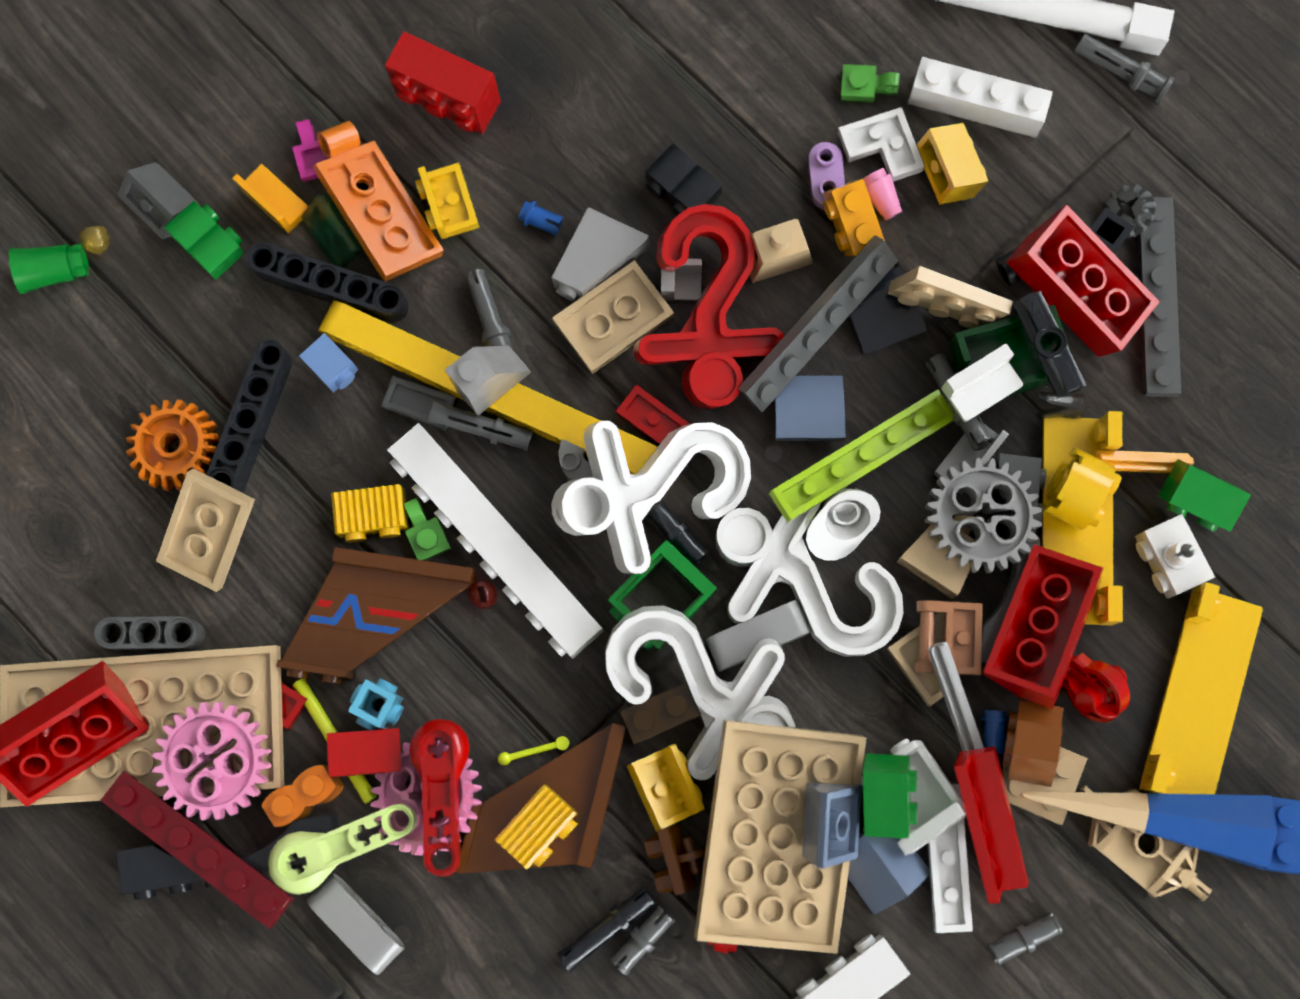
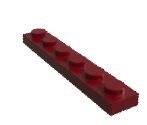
[100,771,294,929]

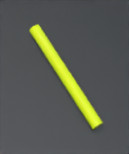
[292,679,377,804]

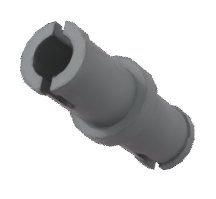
[610,905,676,975]
[987,912,1063,966]

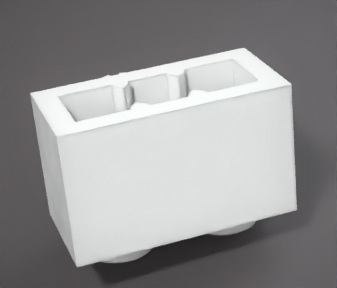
[1135,514,1215,599]

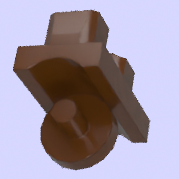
[644,824,706,896]

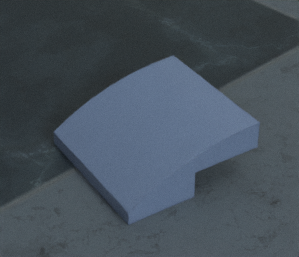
[774,376,846,441]

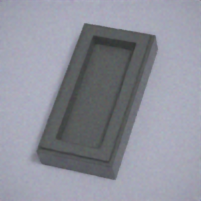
[381,376,457,431]

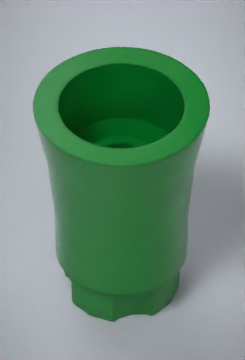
[9,244,89,295]

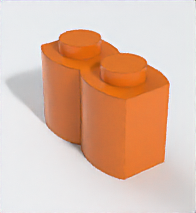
[261,765,344,827]

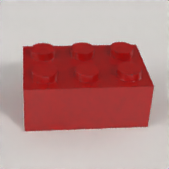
[385,31,501,134]

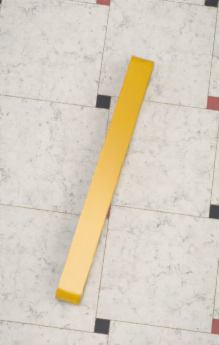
[318,301,658,475]

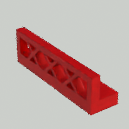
[954,746,1029,904]

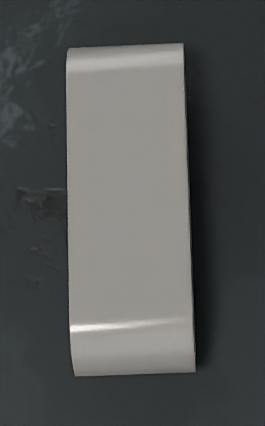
[705,600,812,672]
[307,873,405,975]

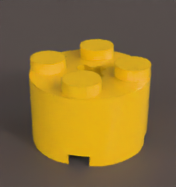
[1042,448,1121,530]

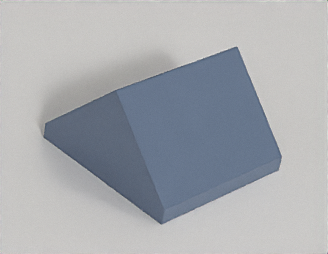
[802,783,862,869]
[848,831,930,915]

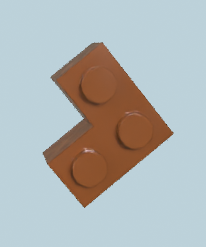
[1002,700,1064,787]

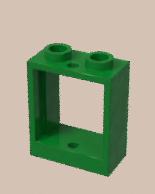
[608,540,717,652]

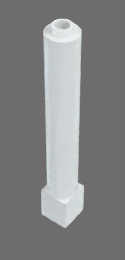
[937,0,1175,55]

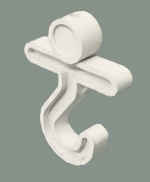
[551,421,751,574]
[715,503,904,657]
[606,606,795,780]

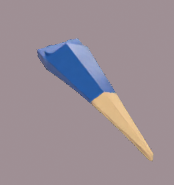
[1020,791,1300,875]

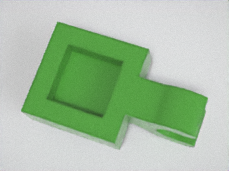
[840,64,900,102]
[404,498,452,561]

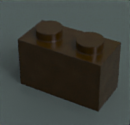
[620,683,700,745]

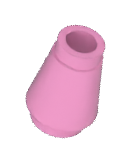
[863,168,903,221]

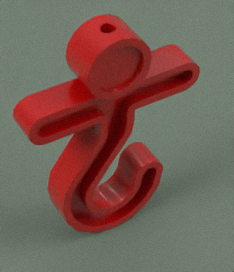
[633,204,784,409]

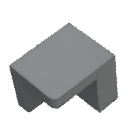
[661,259,702,301]

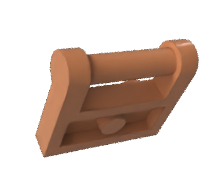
[915,601,983,676]

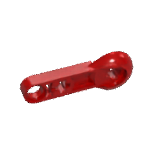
[409,719,470,877]

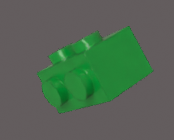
[1158,459,1251,532]
[863,754,918,839]

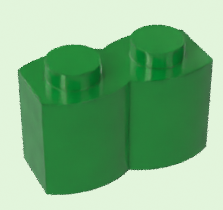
[164,201,245,281]

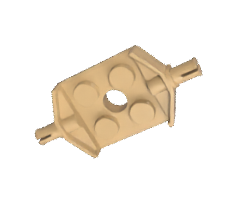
[1080,785,1212,901]

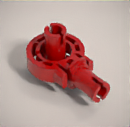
[1062,652,1130,723]

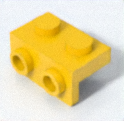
[415,163,480,239]
[627,744,705,832]

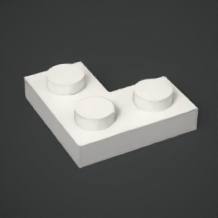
[837,107,924,181]

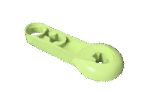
[268,804,417,894]

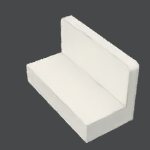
[941,344,1023,422]

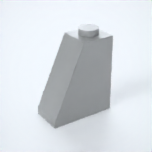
[552,207,649,301]
[445,345,531,416]

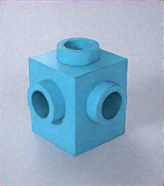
[348,678,404,730]

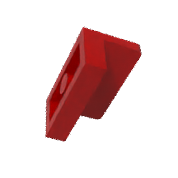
[327,728,402,777]

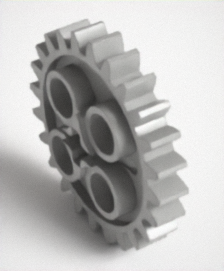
[925,458,1042,573]

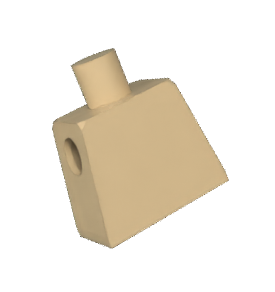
[750,219,813,283]
[897,515,975,599]

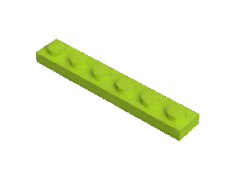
[769,389,954,523]

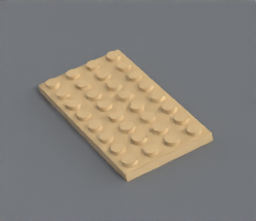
[0,645,284,807]

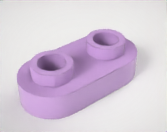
[808,142,845,210]

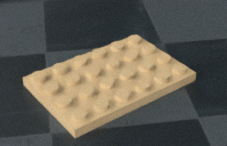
[694,719,866,954]

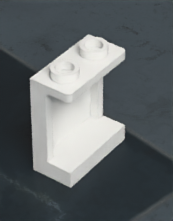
[860,738,966,855]

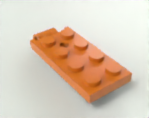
[313,121,444,282]

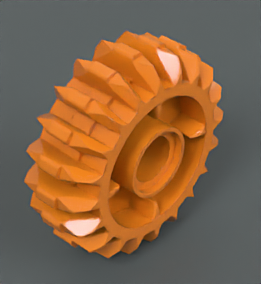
[126,400,221,492]

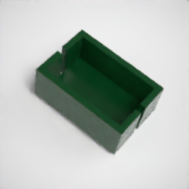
[949,305,1071,397]

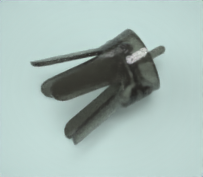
[1036,383,1091,419]

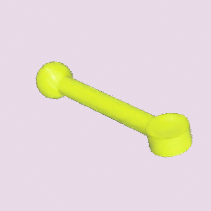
[497,736,569,766]

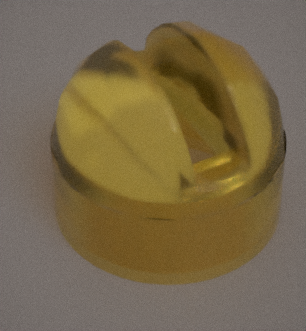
[79,226,110,254]

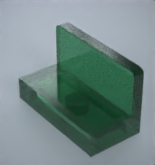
[301,194,364,268]

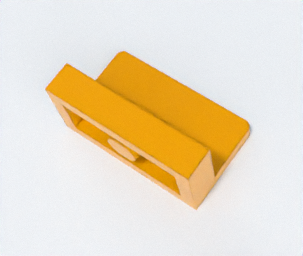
[232,164,311,234]

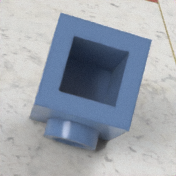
[299,333,358,393]

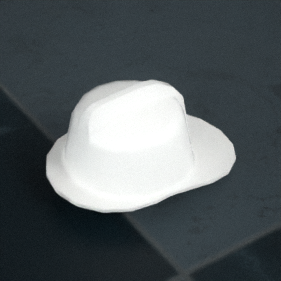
[806,488,880,560]

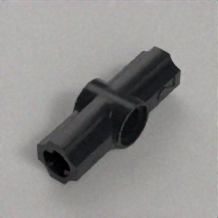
[1012,291,1087,400]

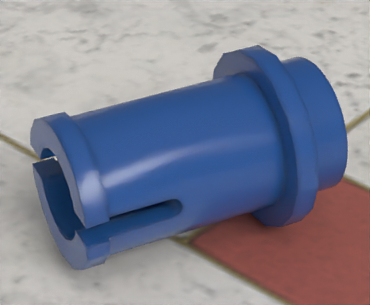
[518,201,564,236]
[980,710,1009,754]

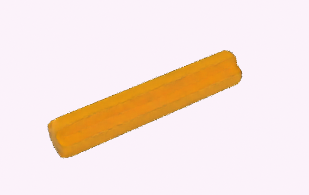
[1093,450,1194,473]

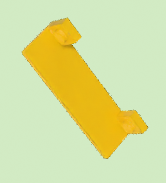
[1042,411,1123,626]
[1139,582,1263,795]

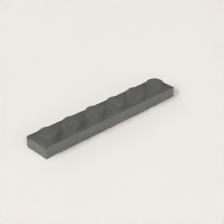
[1137,197,1181,397]
[738,235,898,413]

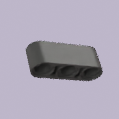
[94,616,205,651]

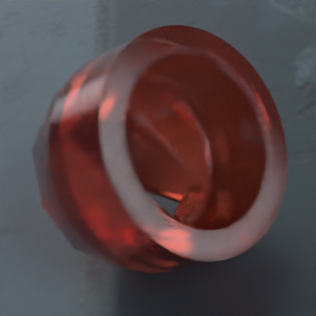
[469,581,498,609]

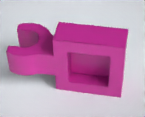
[292,119,329,182]

